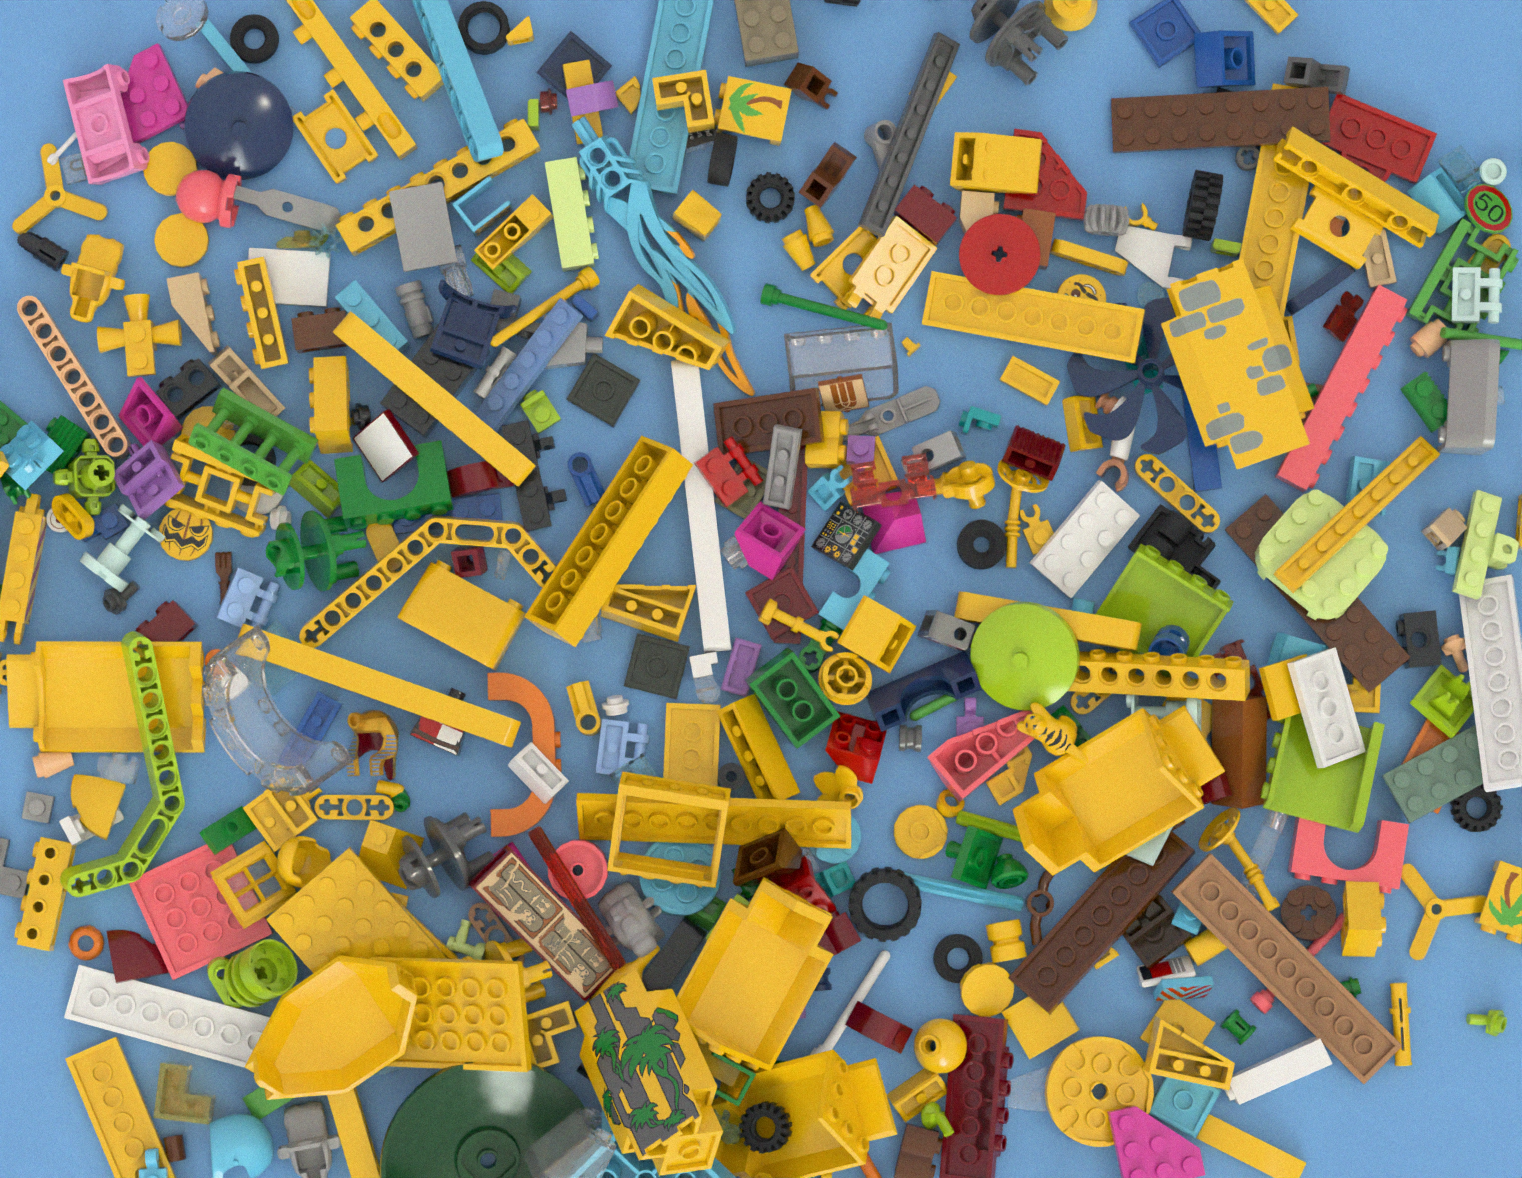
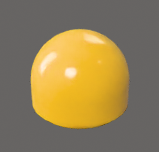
[936,789,965,818]

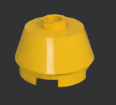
[1044,0,1098,31]
[818,652,872,705]

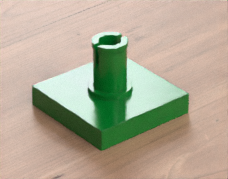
[945,825,1003,889]

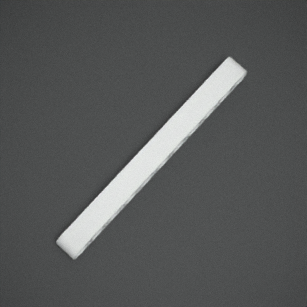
[671,360,731,653]

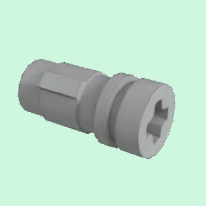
[395,280,434,339]

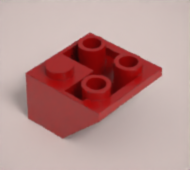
[825,711,887,784]

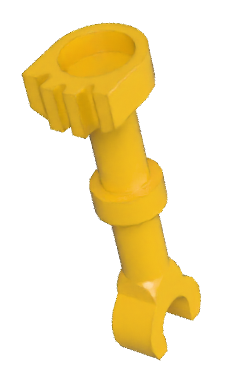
[758,598,839,652]

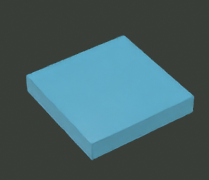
[1150,1077,1221,1138]

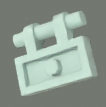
[1452,267,1503,324]

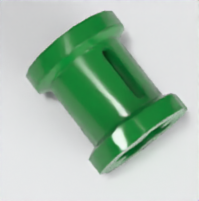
[1220,1009,1257,1045]

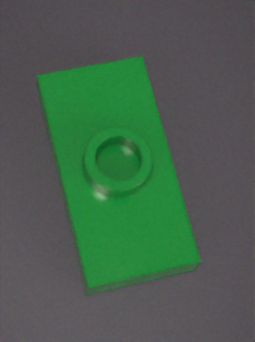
[199,806,257,855]

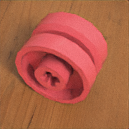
[548,839,609,900]

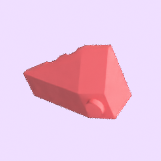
[927,711,1035,803]

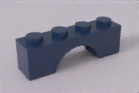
[866,651,981,732]

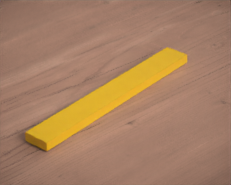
[1273,436,1440,593]

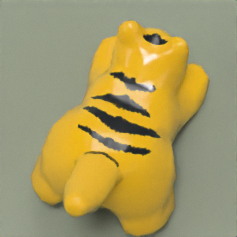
[1017,702,1088,764]

